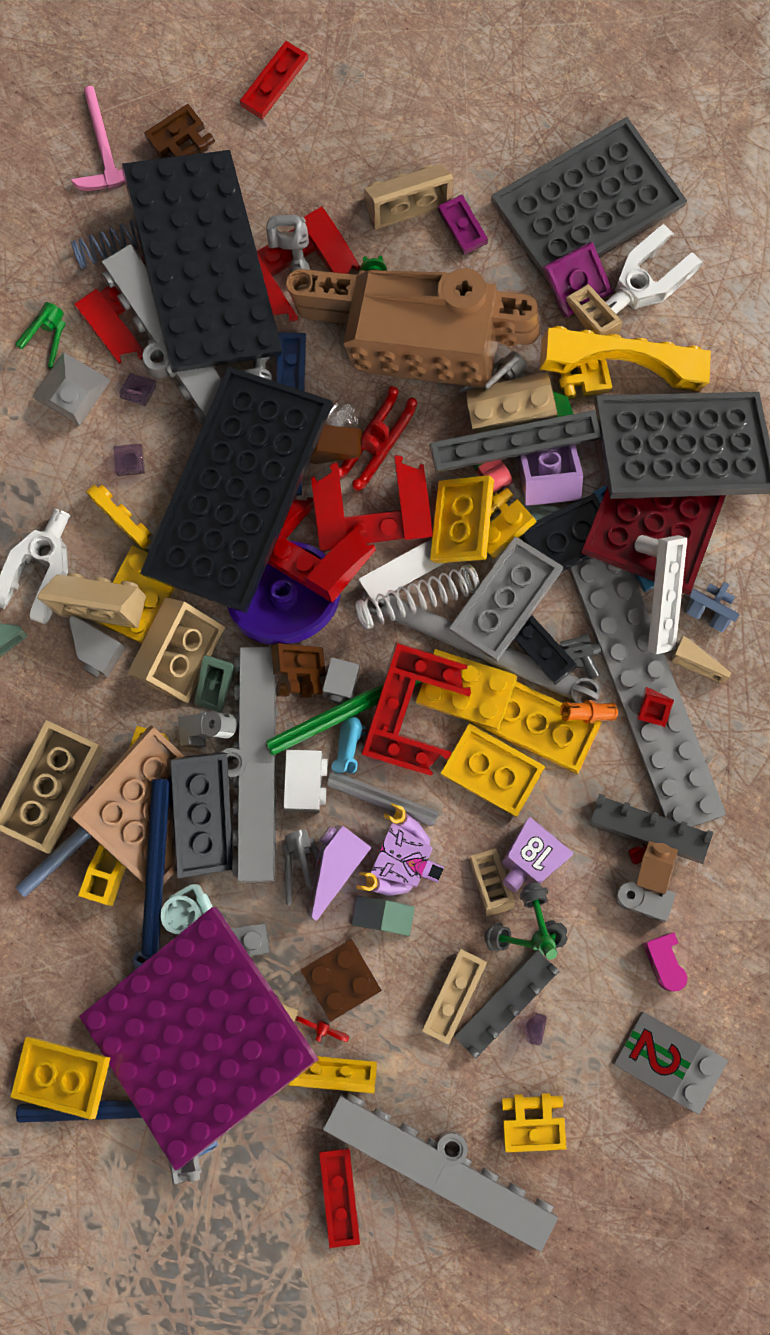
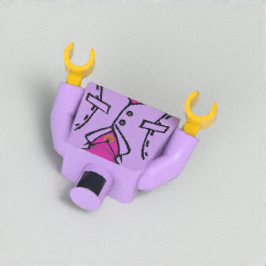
[356,803,444,896]

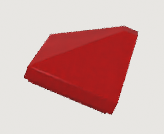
[637,687,674,727]

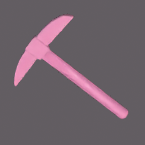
[71,86,125,191]

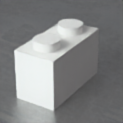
[284,750,328,812]

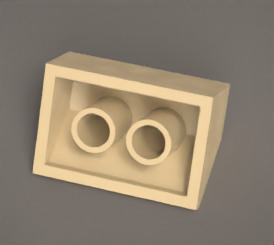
[364,164,453,230]
[466,371,558,434]
[37,573,146,628]
[127,597,225,703]

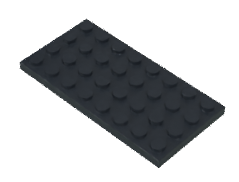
[122,150,282,373]
[140,366,333,614]

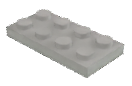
[449,537,563,662]

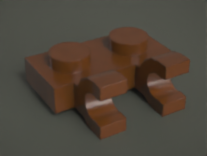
[271,643,326,698]

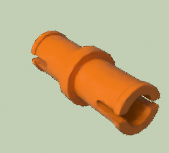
[560,700,618,723]

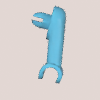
[331,717,367,773]

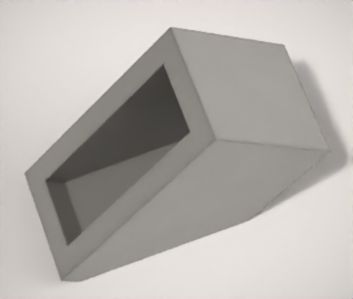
[69,615,125,678]

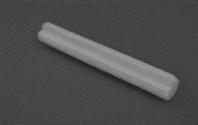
[327,772,438,826]

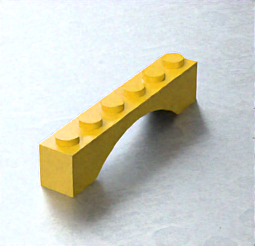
[539,326,711,392]
[78,726,169,906]

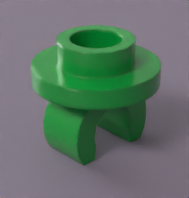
[360,256,387,271]

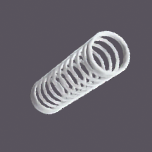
[355,564,480,630]

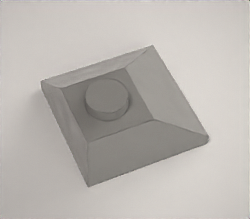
[33,352,110,426]

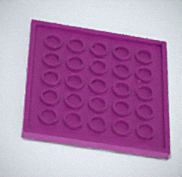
[79,907,319,1171]

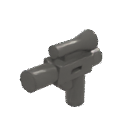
[560,633,601,679]

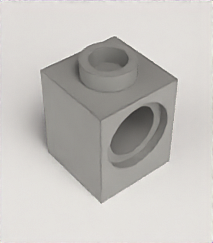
[323,657,360,704]

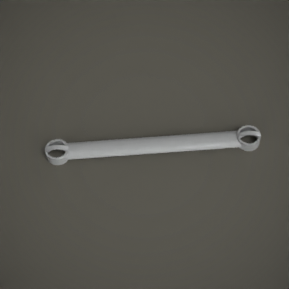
[362,590,600,703]

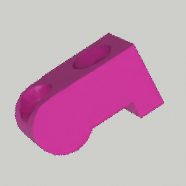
[642,932,688,992]

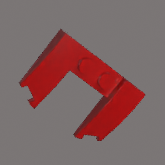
[257,206,360,322]
[74,255,146,364]
[311,455,433,551]
[267,497,376,603]
[361,642,471,776]

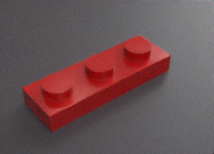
[240,41,308,120]
[319,1147,360,1248]

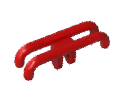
[338,386,418,491]

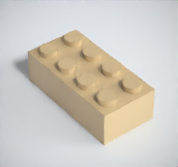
[0,720,105,854]

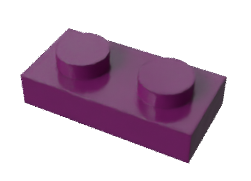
[438,195,488,255]

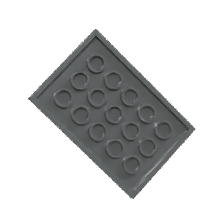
[491,117,687,286]
[594,392,770,499]

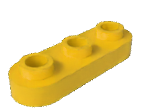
[85,484,152,550]

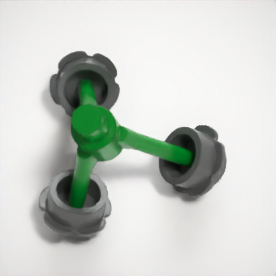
[484,883,568,960]

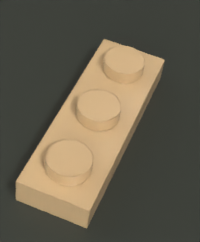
[422,949,487,1045]

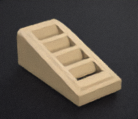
[566,284,623,336]
[670,635,731,684]
[469,848,515,916]

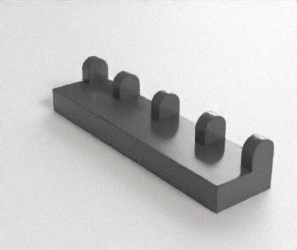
[590,793,713,864]
[454,950,560,1059]

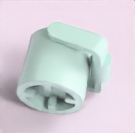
[160,884,213,935]

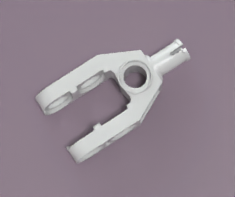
[605,224,703,314]
[0,508,70,624]

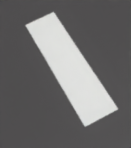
[359,539,444,600]

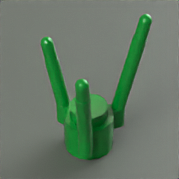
[15,302,66,368]

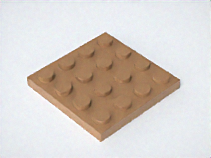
[69,725,233,885]

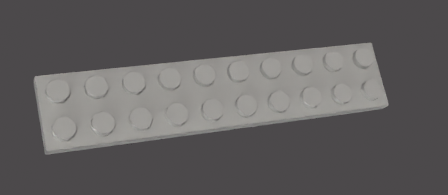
[569,558,726,827]

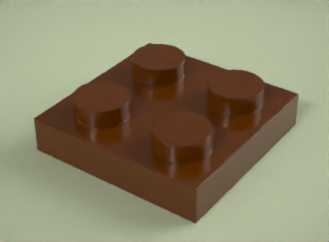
[300,939,382,1022]

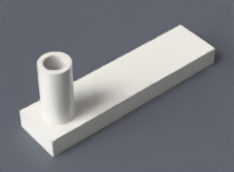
[635,535,687,654]

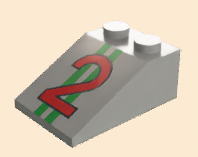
[614,1012,728,1115]

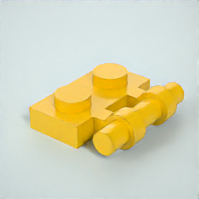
[559,359,613,399]
[487,487,537,559]
[502,1093,567,1152]

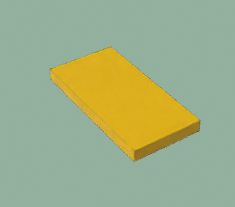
[473,681,602,774]

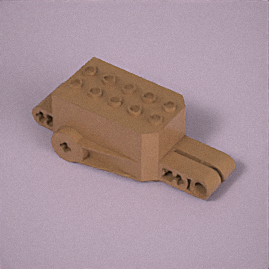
[286,268,540,389]

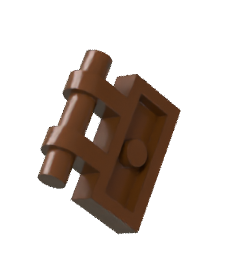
[144,104,215,157]

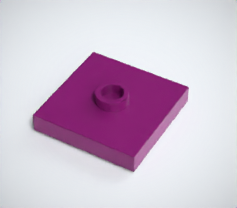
[542,242,614,318]

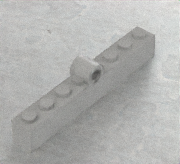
[102,244,222,424]
[222,647,277,883]
[323,1092,558,1252]

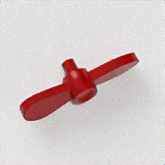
[295,1016,350,1042]

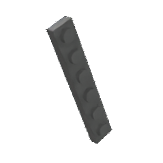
[429,410,601,473]

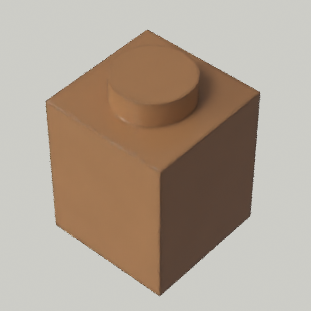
[636,841,678,894]

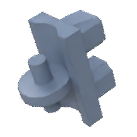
[685,582,739,633]

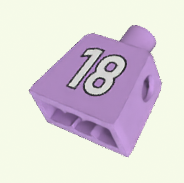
[502,817,573,893]

